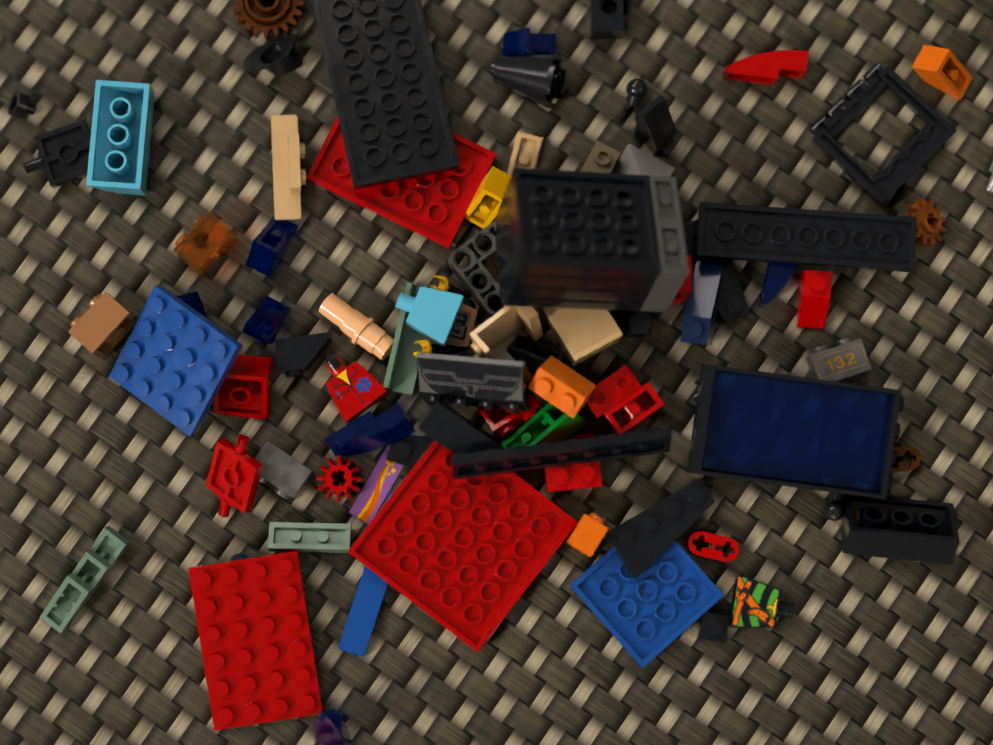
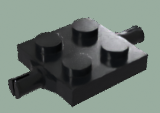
[23,119,91,188]

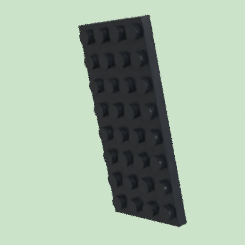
[312,0,460,190]

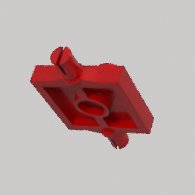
[206,434,264,517]

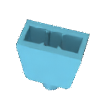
[395,287,464,347]

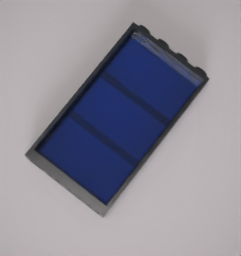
[687,363,904,499]

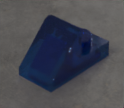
[503,28,556,56]
[243,296,291,344]

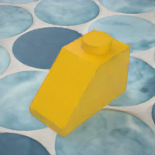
[465,166,511,229]

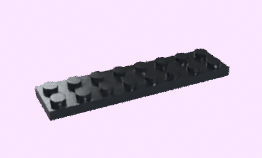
[696,202,917,272]

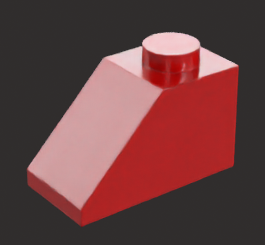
[796,270,832,330]

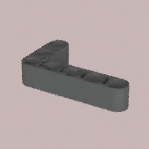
[448,219,505,316]

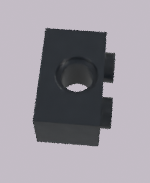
[590,0,628,39]

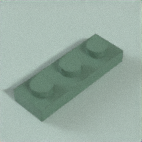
[268,522,352,553]

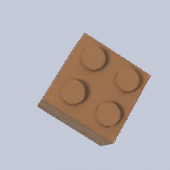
[68,291,138,359]

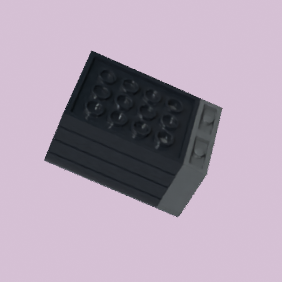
[495,168,689,312]

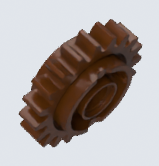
[231,0,306,40]

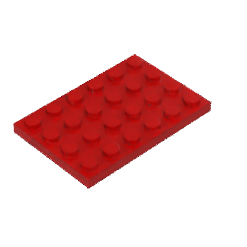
[306,116,497,249]
[188,550,324,731]

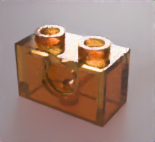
[173,212,237,276]

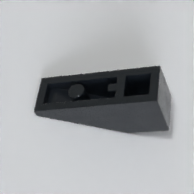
[634,95,677,154]

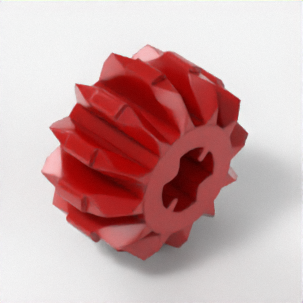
[316,456,363,502]

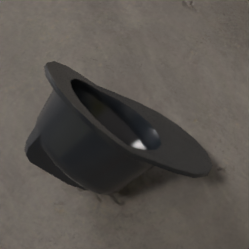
[243,34,303,76]

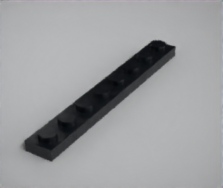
[451,428,672,479]

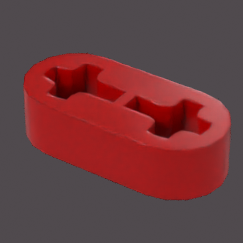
[687,531,739,562]

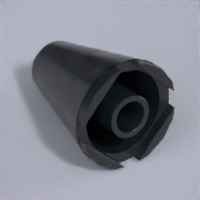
[490,55,566,109]

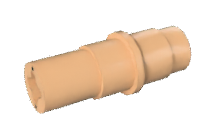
[318,293,394,360]

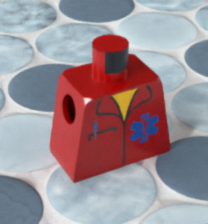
[325,356,388,424]

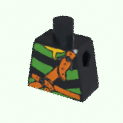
[729,575,794,628]

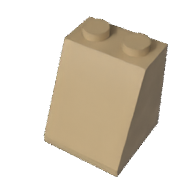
[542,307,623,366]

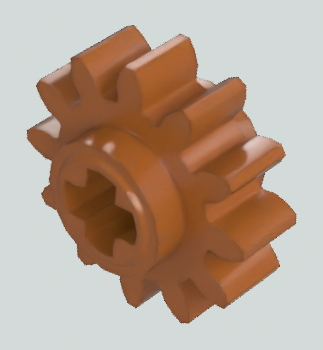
[902,199,946,248]

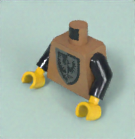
[413,275,481,357]

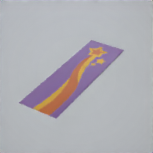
[349,445,404,524]

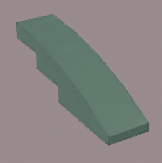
[40,526,130,633]

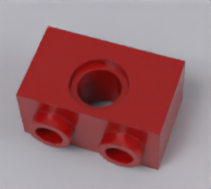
[585,365,642,420]
[603,382,664,434]

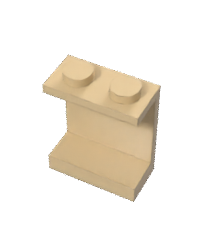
[469,306,544,359]

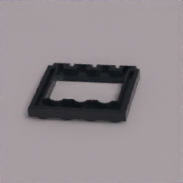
[808,63,957,206]

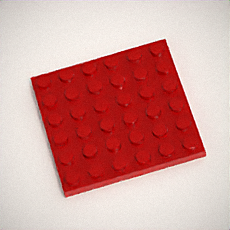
[348,440,578,652]

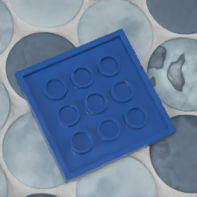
[109,285,243,436]
[569,541,724,668]

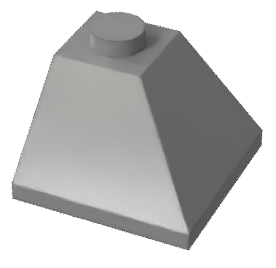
[612,143,675,177]

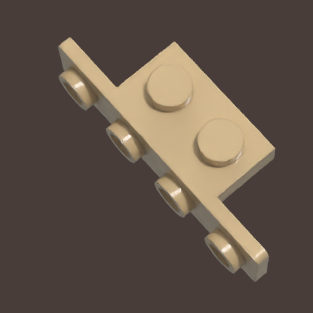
[271,115,306,221]

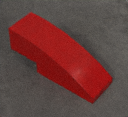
[722,50,809,85]

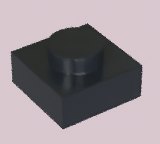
[697,612,730,644]

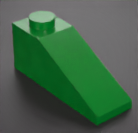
[502,403,587,449]

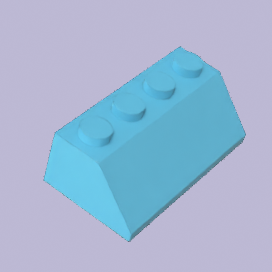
[86,80,155,196]

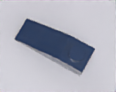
[680,261,724,345]

